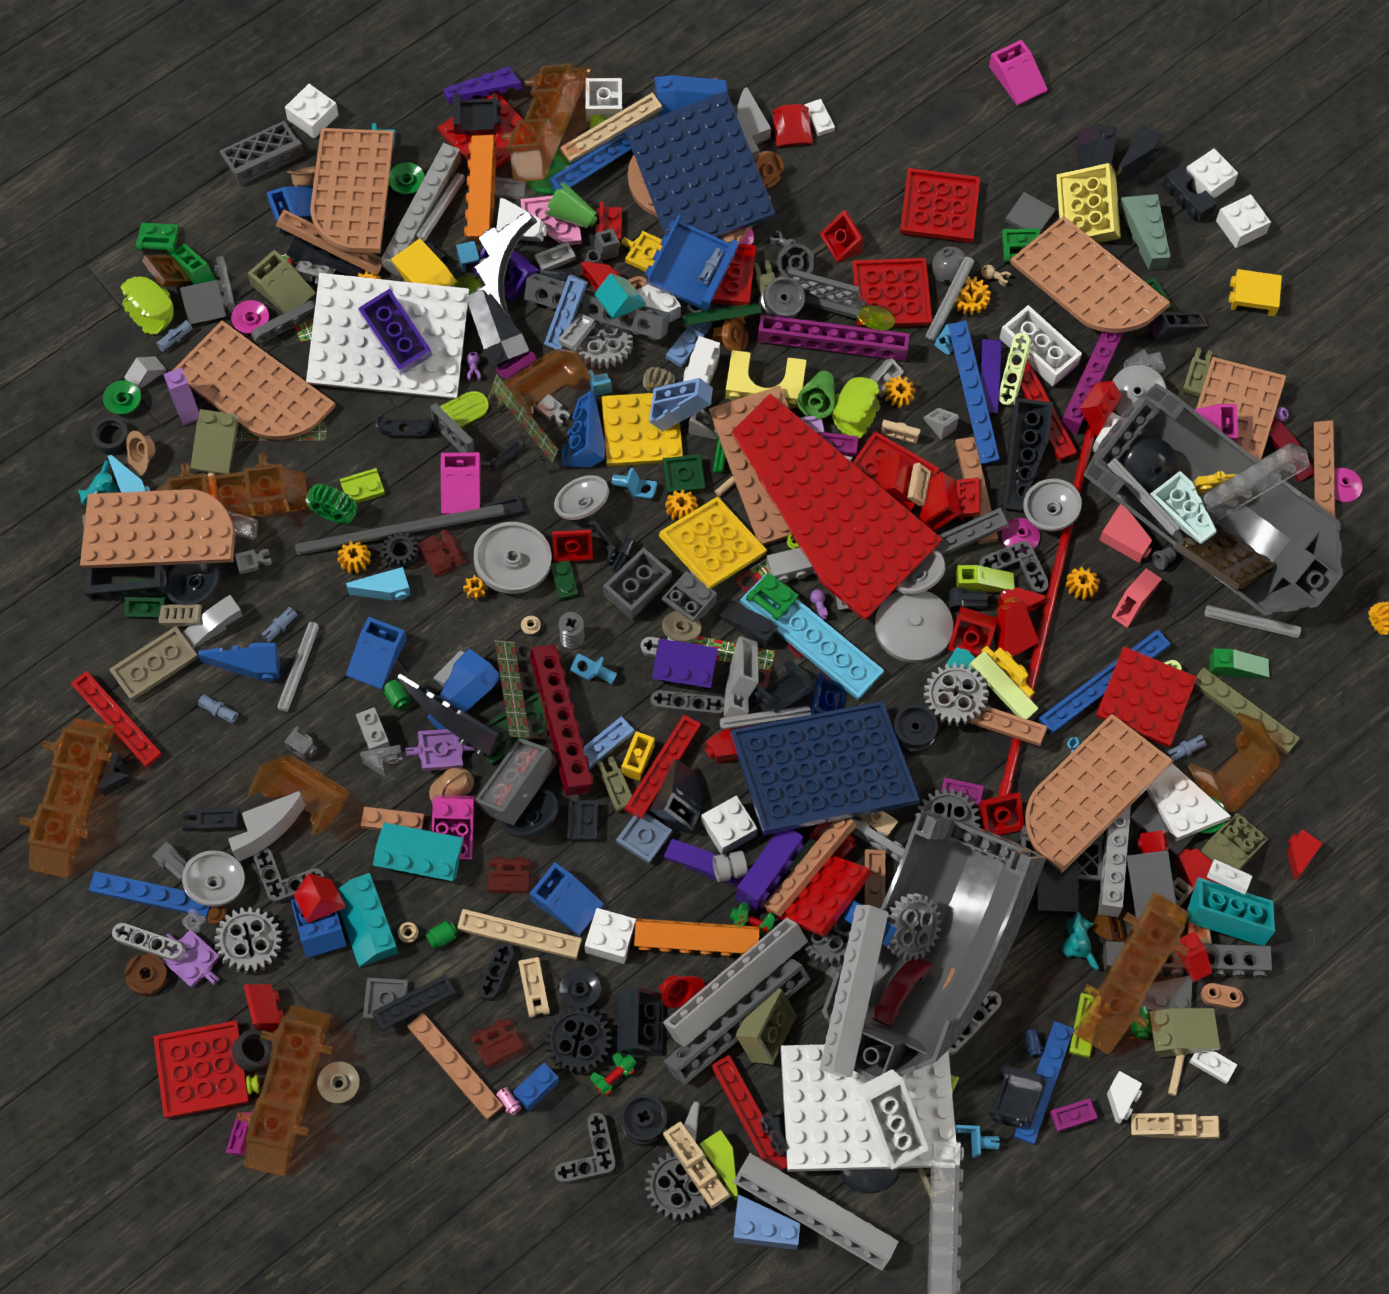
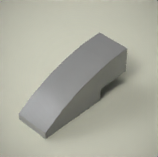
[183,595,242,649]

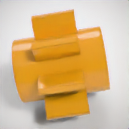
[463,575,488,601]

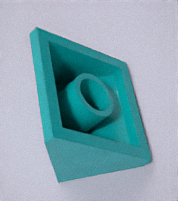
[595,273,646,319]

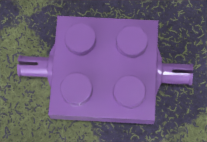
[406,729,475,771]
[162,930,221,988]

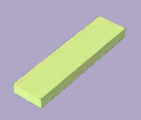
[969,651,1039,719]

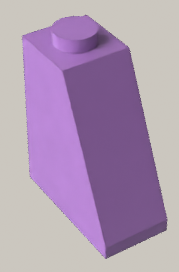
[163,367,199,426]

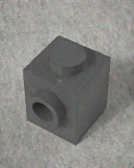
[594,228,620,261]

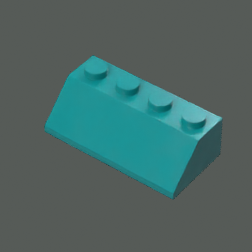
[373,822,463,881]
[337,873,398,968]
[1188,877,1275,946]

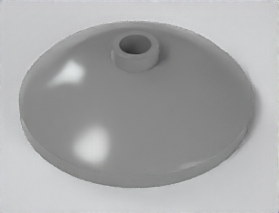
[1112,365,1166,416]
[554,475,609,520]
[1023,479,1082,531]
[895,550,945,594]
[182,851,245,907]

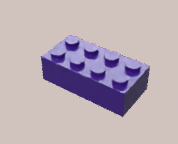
[358,288,432,376]
[736,829,804,913]

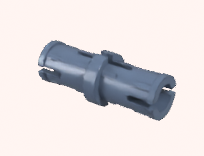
[698,248,725,285]
[156,320,193,352]
[261,607,298,643]
[198,694,238,724]
[1165,735,1206,762]

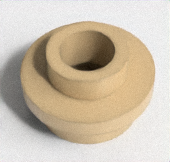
[521,616,541,635]
[398,922,419,943]

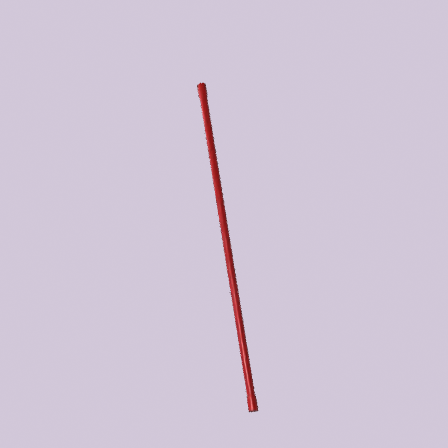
[998,423,1095,797]

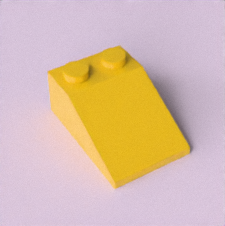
[390,239,457,287]

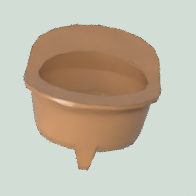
[287,166,316,187]
[126,431,155,477]
[429,768,474,803]

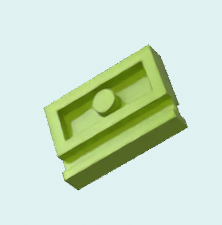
[340,468,385,504]

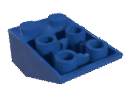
[266,186,313,234]
[346,617,407,690]
[530,862,604,936]
[291,899,346,958]

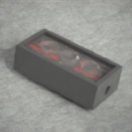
[474,738,558,825]

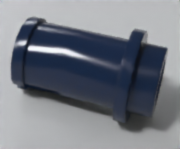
[1025,1029,1044,1057]

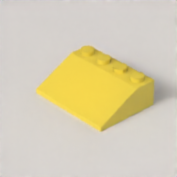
[1057,163,1121,242]

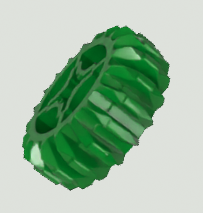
[305,484,358,524]

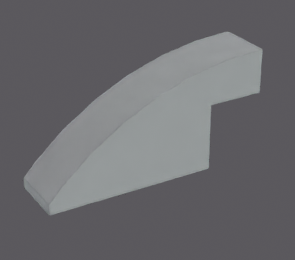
[737,87,771,158]
[724,636,758,717]
[229,791,305,862]

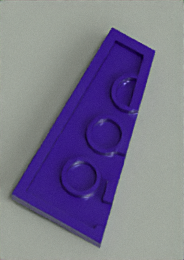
[443,67,522,103]

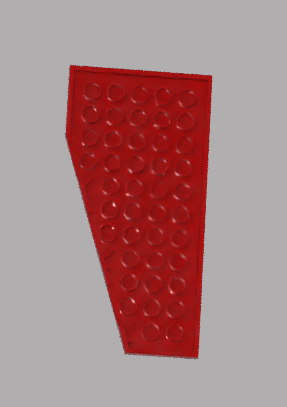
[731,394,942,621]

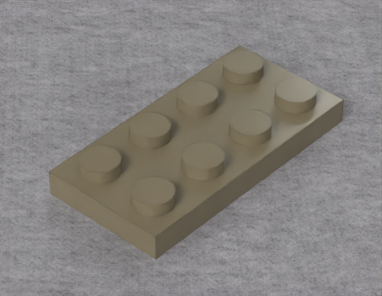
[109,626,198,701]

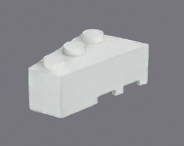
[683,336,720,385]

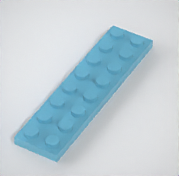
[740,574,884,700]

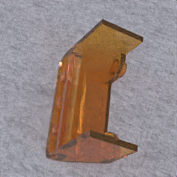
[503,348,592,417]
[1188,713,1280,812]
[247,755,350,836]

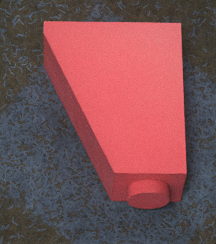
[1100,504,1152,563]
[1111,568,1162,628]

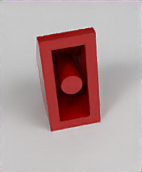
[581,261,621,291]
[998,587,1045,613]
[1287,829,1323,880]
[1138,830,1169,854]
[1173,931,1212,982]

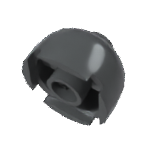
[777,243,814,279]
[932,247,967,282]

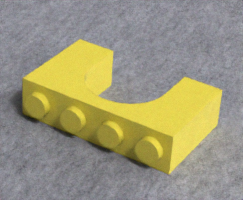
[725,350,806,409]

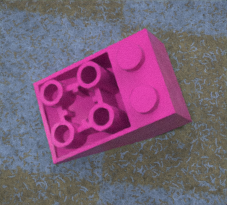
[989,40,1048,106]
[1194,404,1238,443]
[441,453,481,515]
[432,795,475,859]

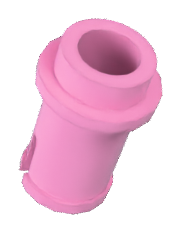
[497,1087,522,1115]

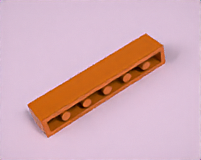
[464,135,497,244]
[634,918,759,956]

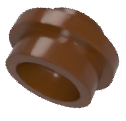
[207,906,227,925]

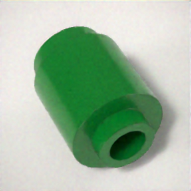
[384,680,411,710]
[425,921,458,949]
[1130,1007,1153,1039]

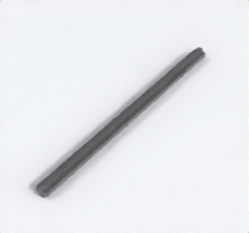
[295,504,505,555]

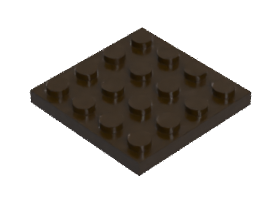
[1174,523,1276,591]

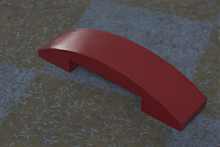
[1267,417,1314,483]
[872,958,933,1027]

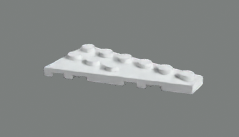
[1144,738,1230,841]

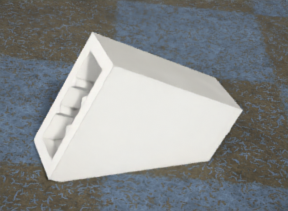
[496,198,547,242]

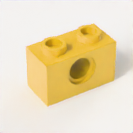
[622,732,655,781]

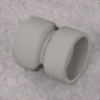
[713,851,747,882]

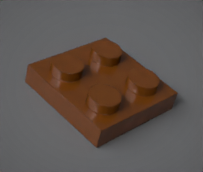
[142,255,192,287]

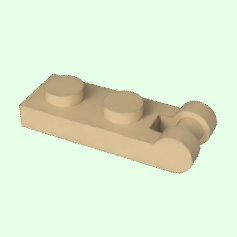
[518,957,550,1018]

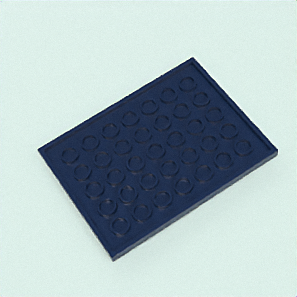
[625,90,776,238]
[730,701,920,835]

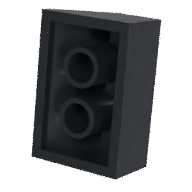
[617,986,666,1056]

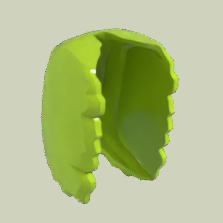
[121,276,174,335]
[831,377,880,439]

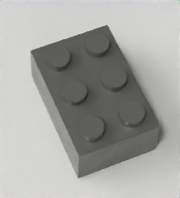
[603,547,672,620]

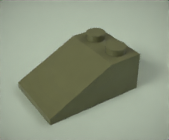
[190,409,239,476]
[736,989,797,1064]
[1149,1008,1220,1058]

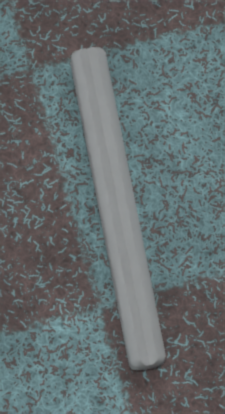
[416,173,465,242]
[926,257,974,341]
[1108,459,1180,535]
[1205,605,1301,638]
[277,622,319,712]
[720,706,811,730]

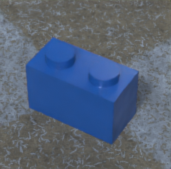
[513,1063,559,1112]

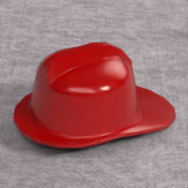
[659,975,706,1008]

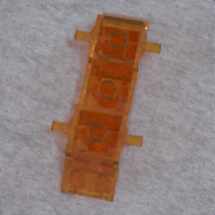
[501,63,590,182]
[154,453,309,519]
[19,718,115,878]
[1073,891,1189,1055]
[236,1005,332,1177]

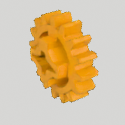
[953,276,991,315]

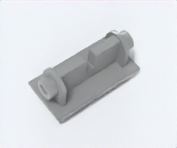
[294,261,335,284]

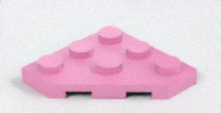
[520,196,581,245]

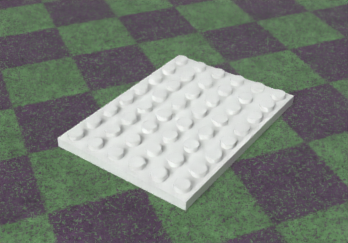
[306,273,469,399]
[781,1044,958,1172]

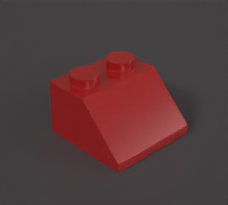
[1079,381,1122,436]
[552,530,593,562]
[947,607,998,658]
[244,984,285,1033]

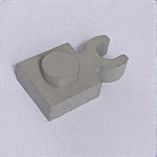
[536,394,570,427]
[235,549,272,574]

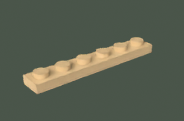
[560,93,663,164]
[457,909,582,960]

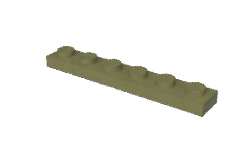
[1194,667,1300,755]

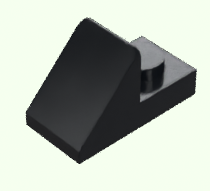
[98,751,131,795]

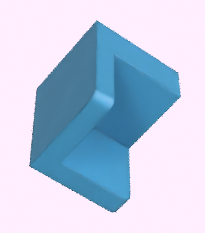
[456,241,479,272]
[589,370,612,396]

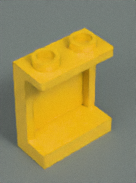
[1229,269,1282,317]

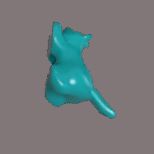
[78,460,119,505]
[1061,912,1099,970]

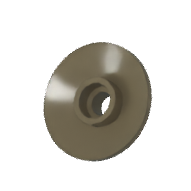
[662,611,701,642]
[317,1062,360,1104]

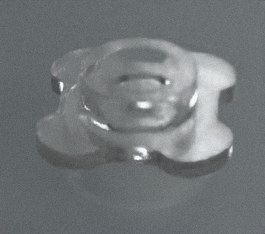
[182,908,206,933]

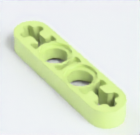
[999,333,1031,406]

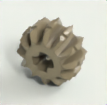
[643,367,675,392]

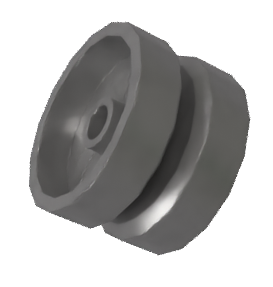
[759,276,805,319]

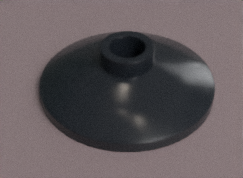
[559,968,601,1009]

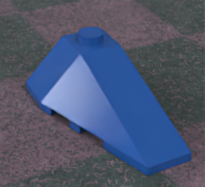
[654,75,727,117]
[561,390,605,467]
[198,643,280,682]
[427,649,501,730]

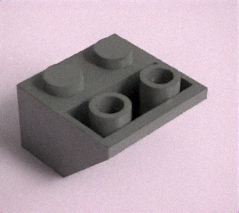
[662,571,717,623]

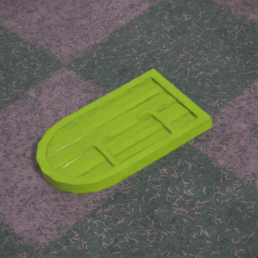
[440,391,489,428]

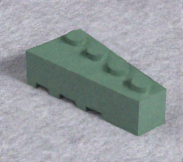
[1118,194,1170,270]

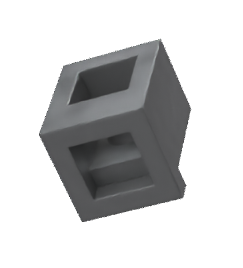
[284,726,317,761]

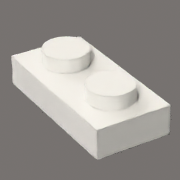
[804,99,835,136]
[1207,859,1252,894]
[1189,1051,1237,1084]

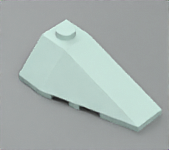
[1150,471,1217,544]

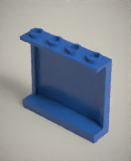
[645,215,739,311]

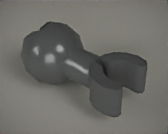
[770,230,797,247]

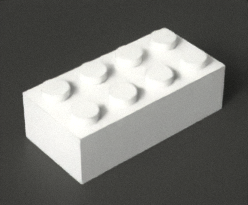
[1000,305,1082,386]
[855,1070,929,1169]

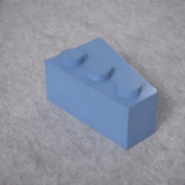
[649,378,713,432]
[733,1195,800,1250]

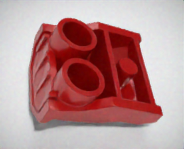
[773,104,813,149]

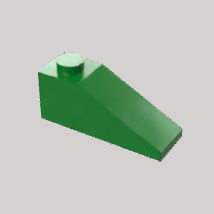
[170,244,215,285]
[1209,648,1269,679]

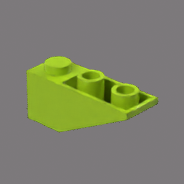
[955,565,1014,592]
[699,1130,738,1201]

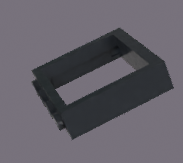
[85,565,168,601]

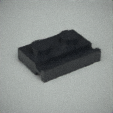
[567,800,598,841]

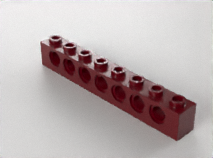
[529,644,594,796]

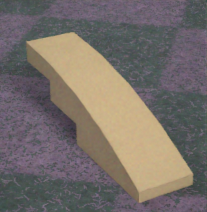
[1131,1113,1220,1139]
[663,1121,729,1209]

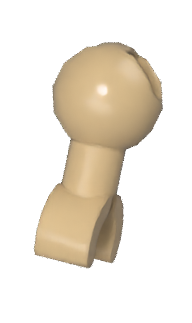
[981,265,1011,286]

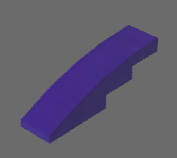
[980,339,1001,414]
[664,839,749,887]

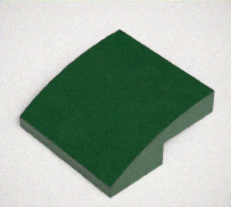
[124,579,167,618]

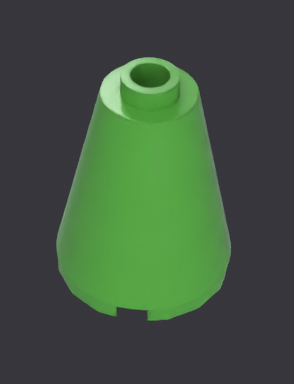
[544,182,598,228]
[797,371,835,419]

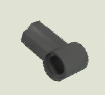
[151,842,187,881]

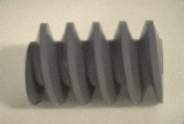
[559,612,584,649]

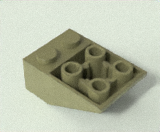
[247,250,316,313]
[1200,813,1268,870]

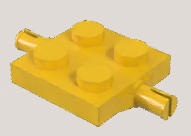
[621,231,662,272]
[1193,471,1237,495]
[982,646,1035,698]

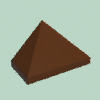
[1091,914,1126,942]

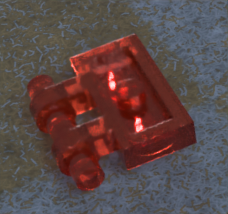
[417,529,464,577]
[487,857,530,893]
[470,1018,523,1068]

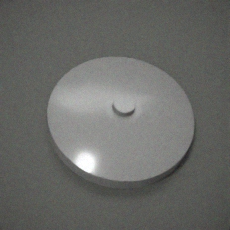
[474,522,551,594]
[875,591,953,663]

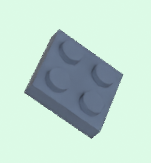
[616,813,672,864]

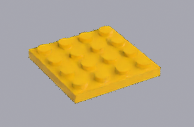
[602,393,683,467]
[659,496,767,589]

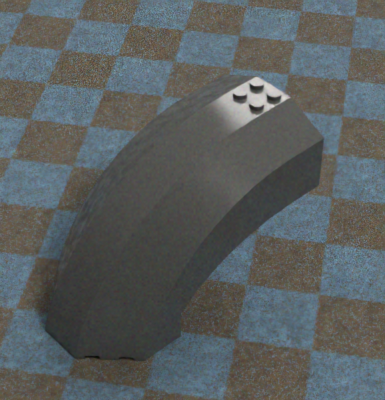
[1084,383,1343,616]
[822,812,1046,1080]

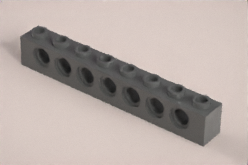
[524,273,670,340]
[1103,941,1272,978]
[664,957,811,1085]

